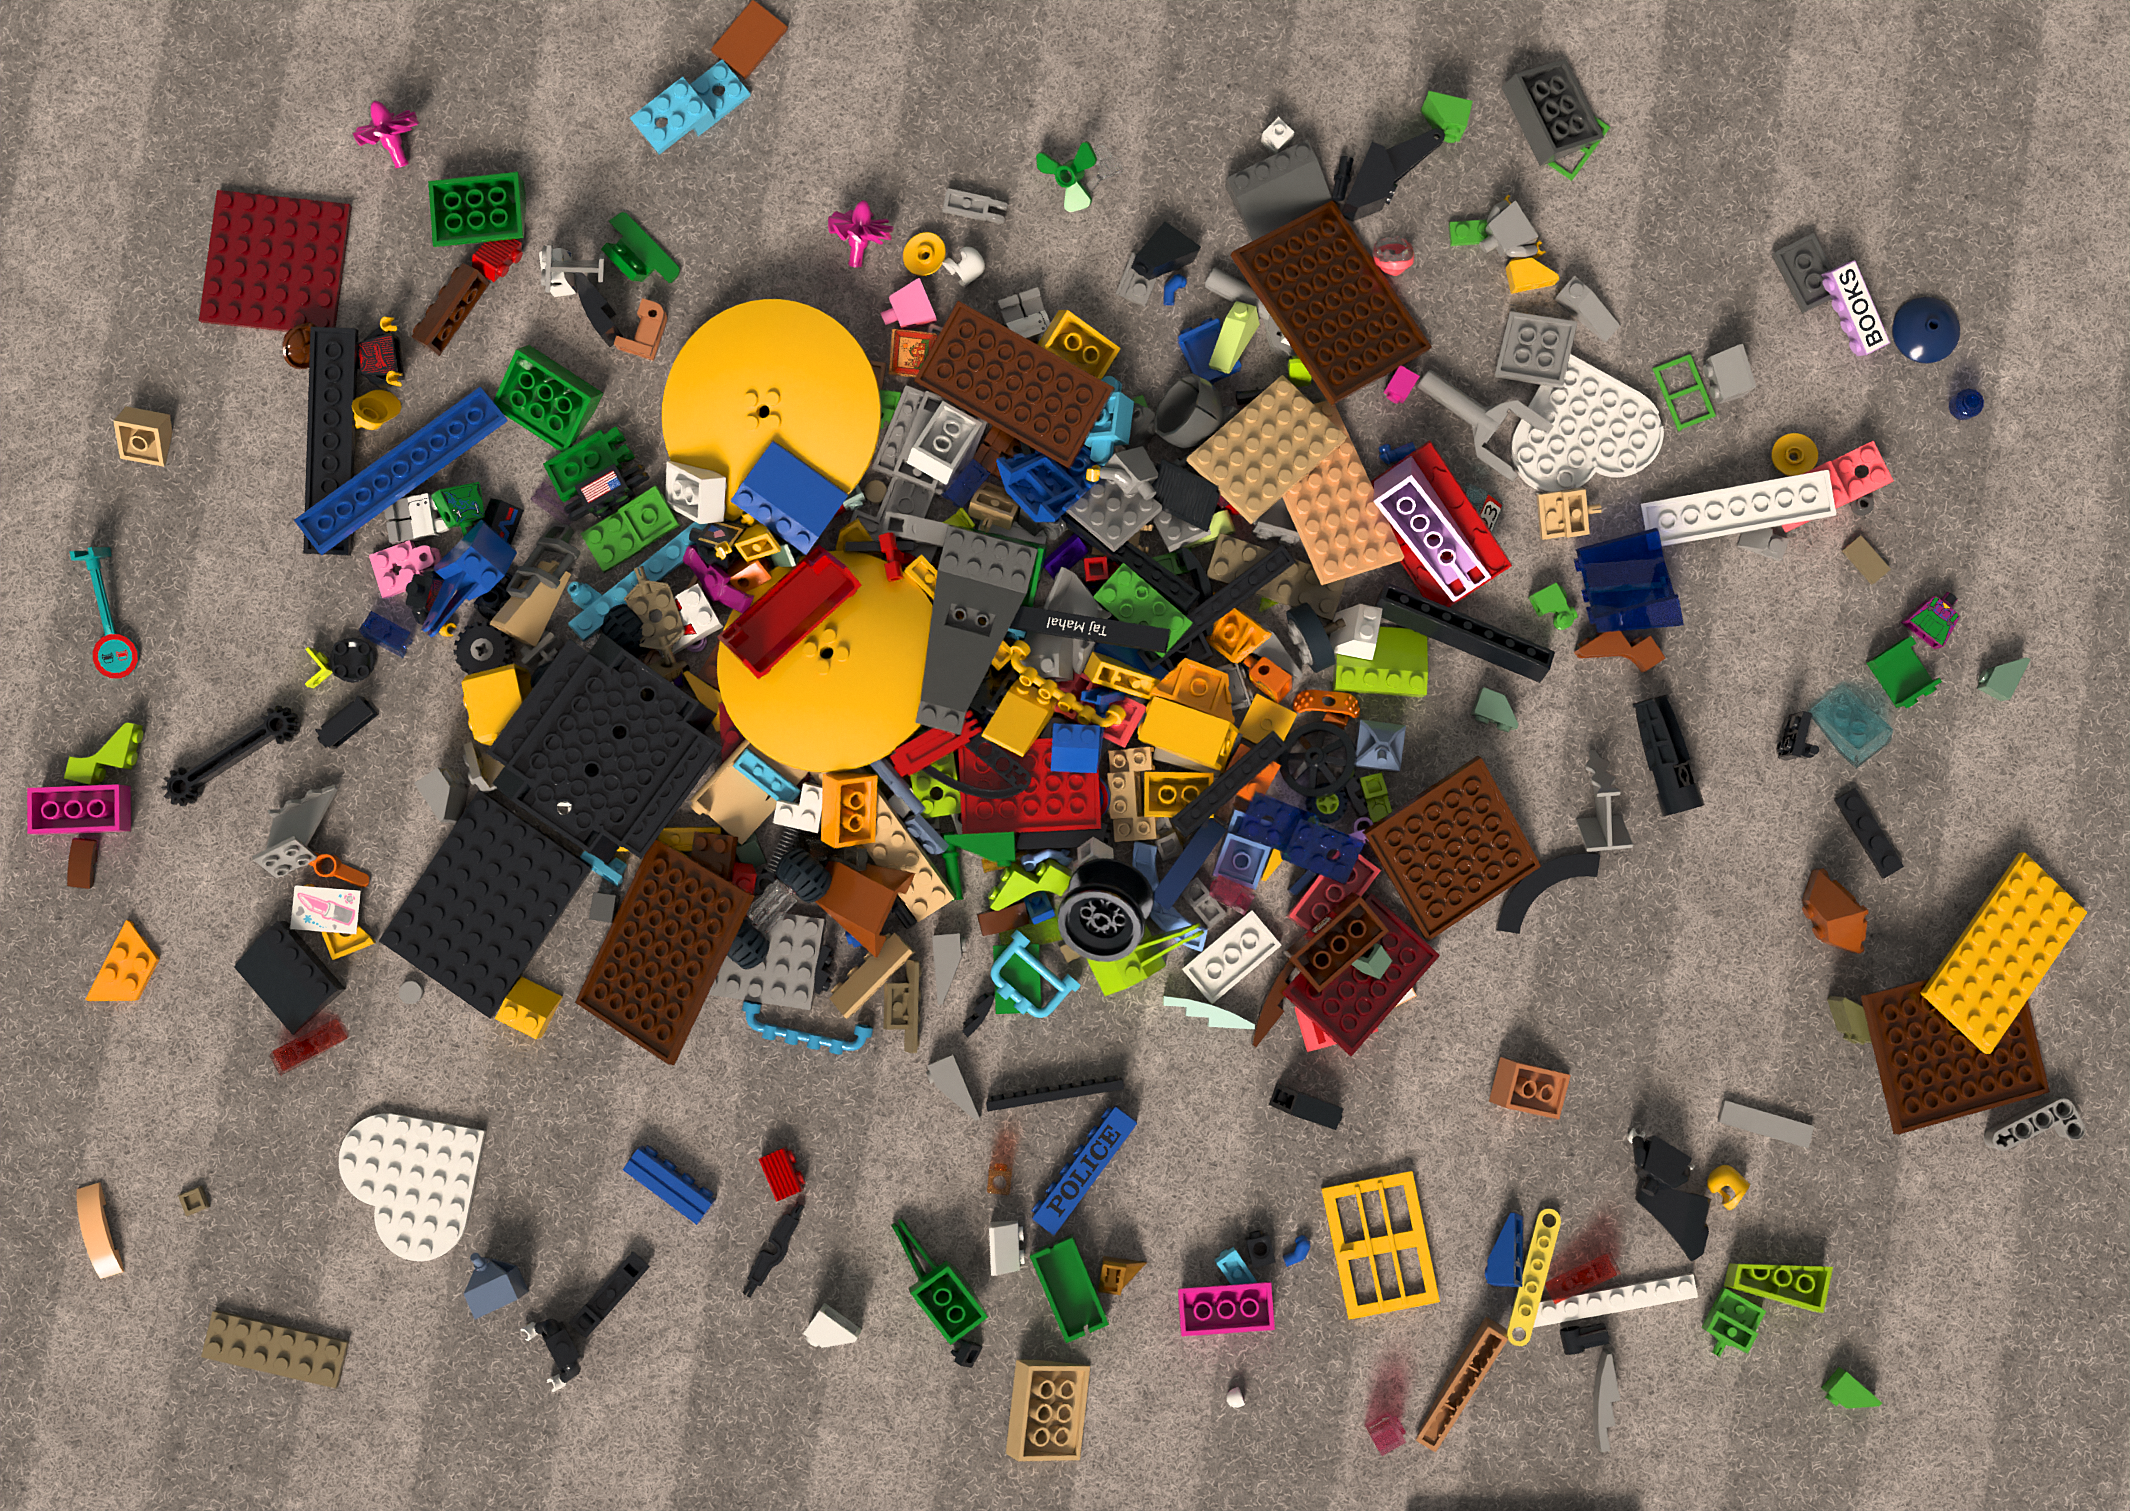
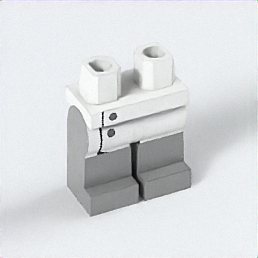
[996,287,1050,342]
[384,493,451,545]

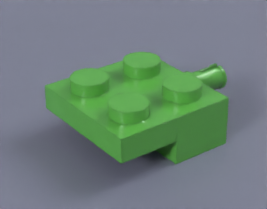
[1701,1287,1766,1357]

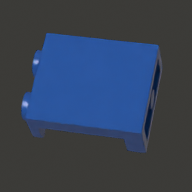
[1177,318,1242,384]

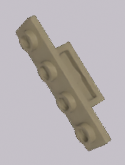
[883,960,922,1053]

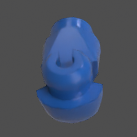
[1379,442,1416,465]

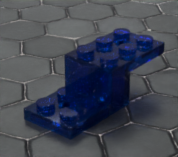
[1237,791,1364,884]

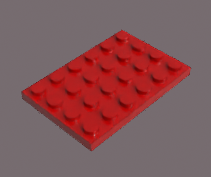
[958,738,1101,834]

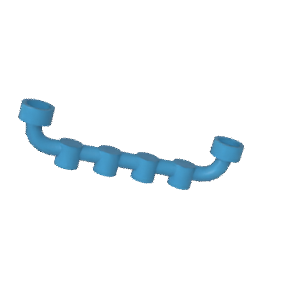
[742,1000,873,1055]

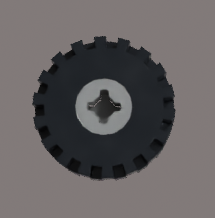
[453,621,516,675]

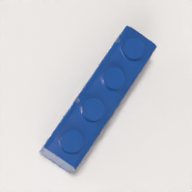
[623,1145,716,1225]

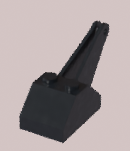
[1342,128,1445,222]

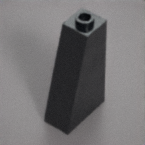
[1016,823,1111,850]

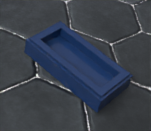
[1287,857,1326,896]

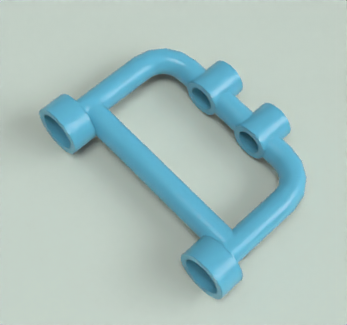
[991,929,1081,1018]

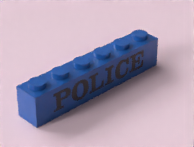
[1031,1105,1138,1235]

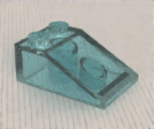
[1808,685,1893,769]

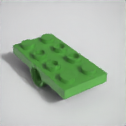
[1093,563,1193,658]

